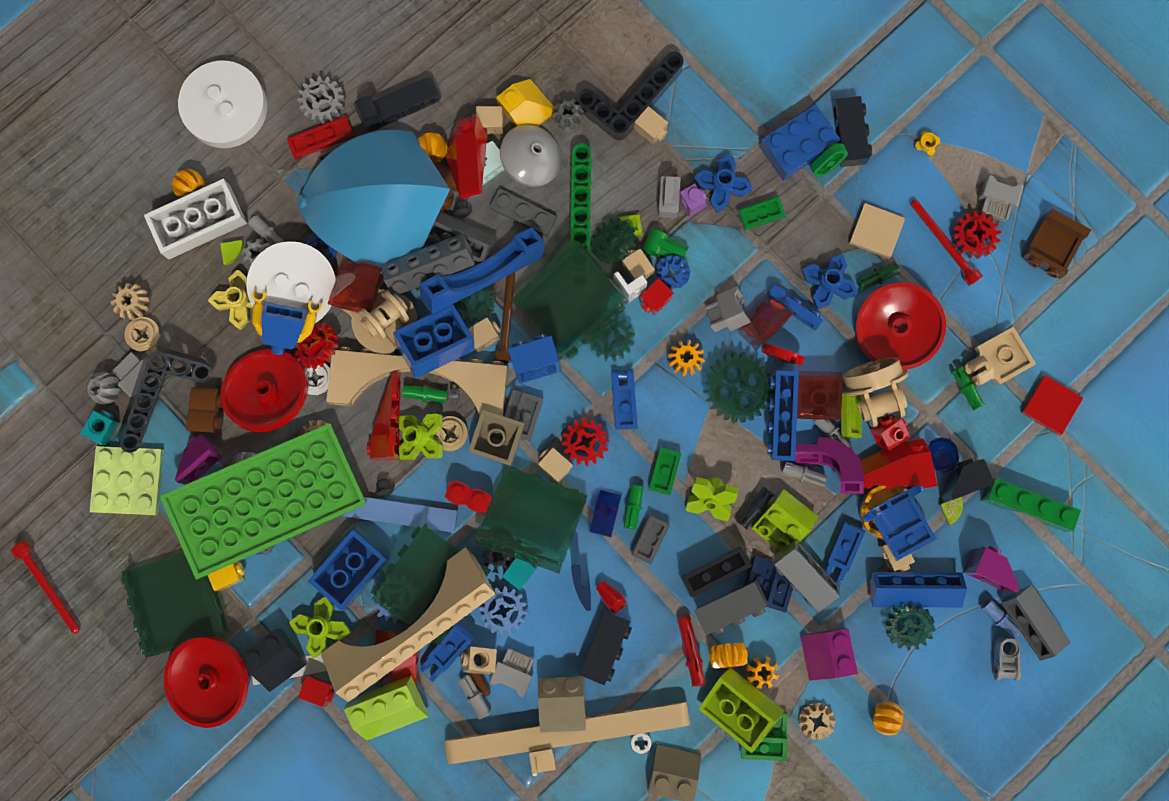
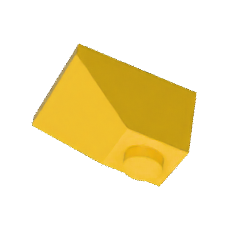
[496,79,554,127]

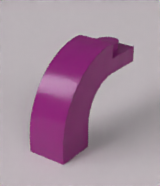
[795,437,864,494]

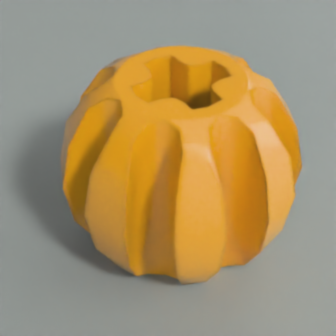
[418,132,448,164]
[171,169,205,198]
[746,655,780,689]
[872,701,903,736]

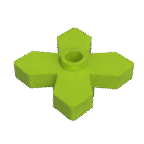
[399,414,443,460]
[686,477,739,521]
[289,597,351,658]

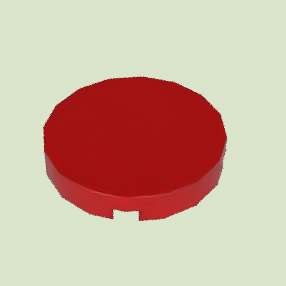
[761,344,805,366]

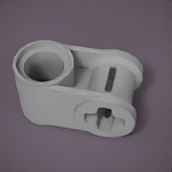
[993,636,1021,681]

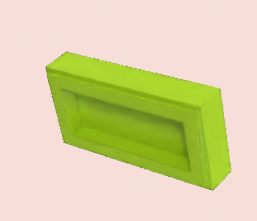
[841,393,862,439]

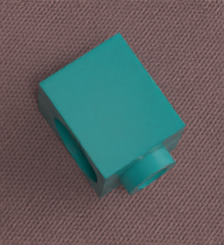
[80,410,120,446]
[502,554,537,590]

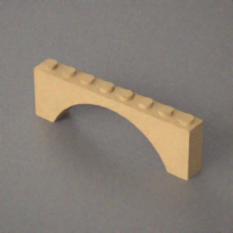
[326,347,508,416]
[321,547,495,702]

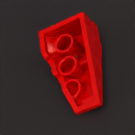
[837,438,937,490]

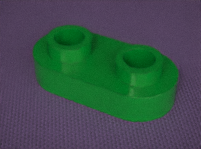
[811,143,848,177]

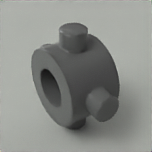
[449,385,460,404]

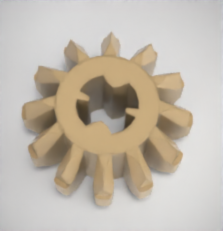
[110,283,150,320]

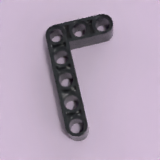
[577,51,684,140]
[118,346,212,453]

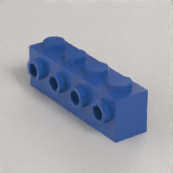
[767,371,799,461]
[869,572,967,608]

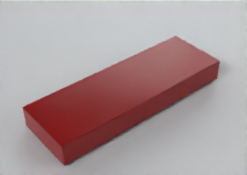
[287,116,355,160]

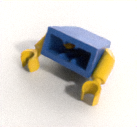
[252,289,321,355]

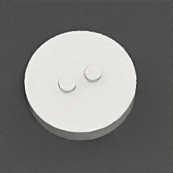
[178,61,267,148]
[246,242,336,323]

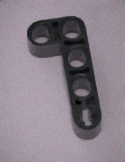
[353,77,441,132]

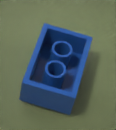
[759,105,840,181]
[393,304,475,379]
[508,334,561,384]
[308,530,390,611]

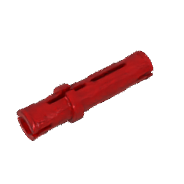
[677,617,706,687]

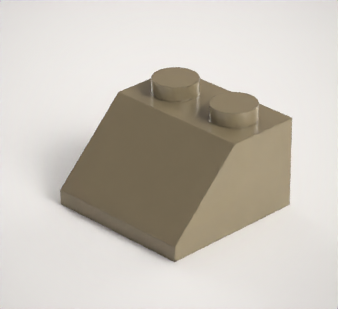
[468,410,525,466]
[538,676,586,733]
[647,744,701,801]

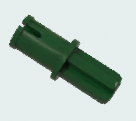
[857,261,901,291]

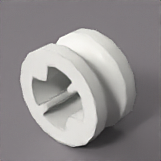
[631,733,651,754]

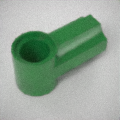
[642,229,689,259]

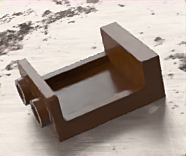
[1022,209,1091,279]

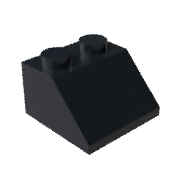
[940,457,995,503]
[240,628,307,692]

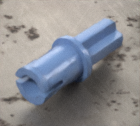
[981,599,1021,639]

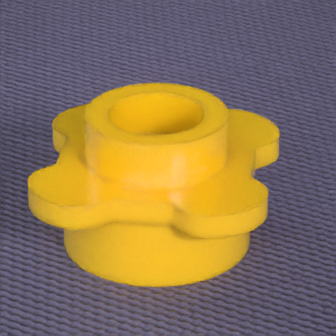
[915,131,940,156]

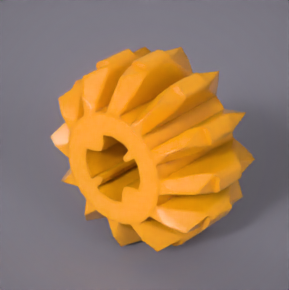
[668,339,705,377]
[709,642,748,669]

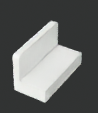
[613,271,647,303]

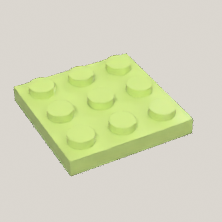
[90,446,164,515]

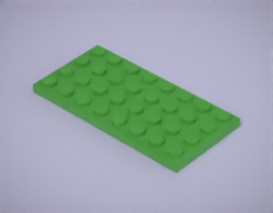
[159,423,366,580]

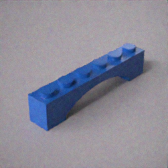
[420,227,544,314]

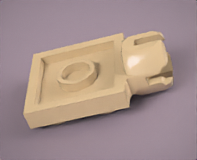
[965,326,1036,386]

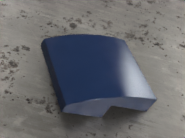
[743,556,793,613]
[571,565,591,611]

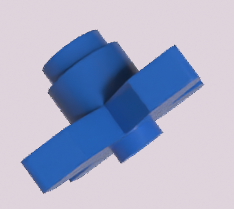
[694,154,753,213]
[802,254,858,309]

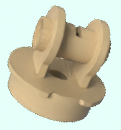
[351,289,418,354]
[842,357,909,428]

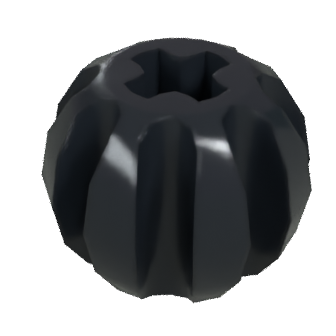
[482,540,515,574]

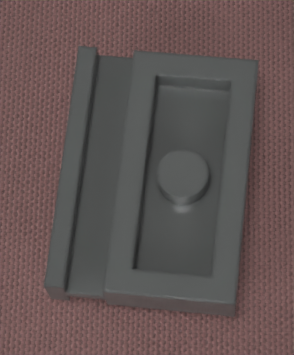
[504,390,543,441]

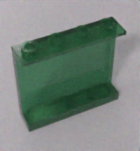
[511,241,629,360]
[475,465,588,574]
[370,523,491,646]
[121,553,230,658]

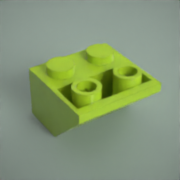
[751,489,819,551]

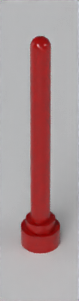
[910,199,983,287]
[10,541,80,634]

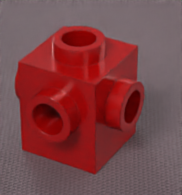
[869,414,910,451]

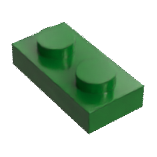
[649,447,682,496]

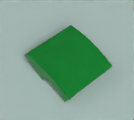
[741,712,788,761]

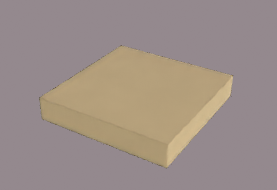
[849,203,905,259]

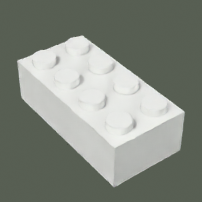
[144,179,247,259]

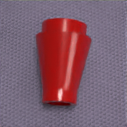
[596,580,628,614]

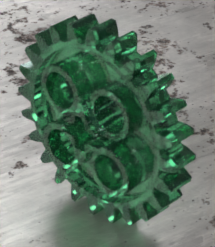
[703,352,774,423]

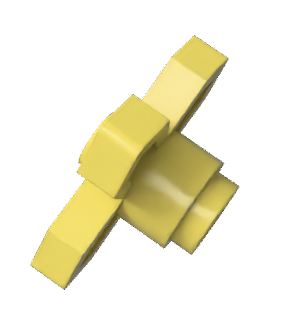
[208,270,253,330]

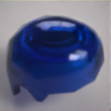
[928,437,960,473]

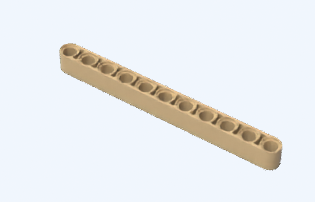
[444,701,690,764]

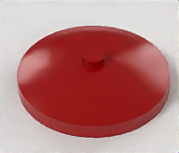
[856,282,946,370]
[220,349,308,432]
[164,636,249,728]

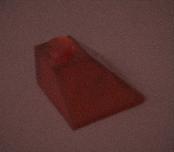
[328,261,384,314]

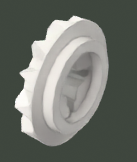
[302,363,330,396]

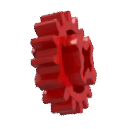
[952,211,1001,259]
[294,322,339,370]
[562,418,610,467]

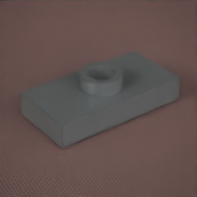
[631,515,670,564]

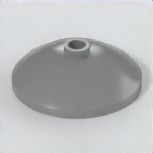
[500,125,562,187]

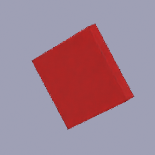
[1021,375,1083,436]

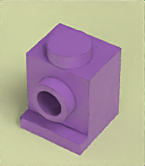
[679,184,708,217]

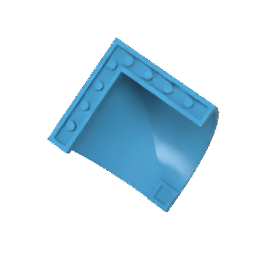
[297,130,450,274]

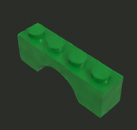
[981,478,1081,532]

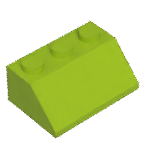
[698,667,785,753]
[344,676,429,740]

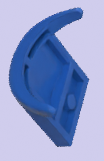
[863,485,937,561]

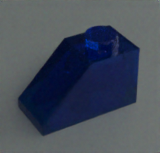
[589,490,622,538]

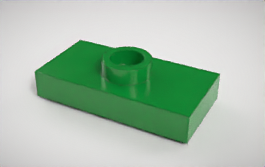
[738,196,786,231]

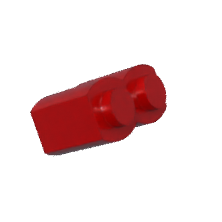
[445,481,494,514]

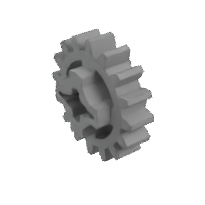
[297,76,345,124]

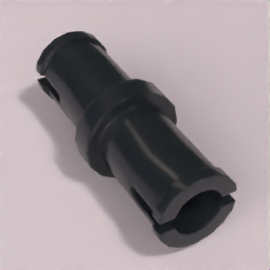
[736,486,774,530]

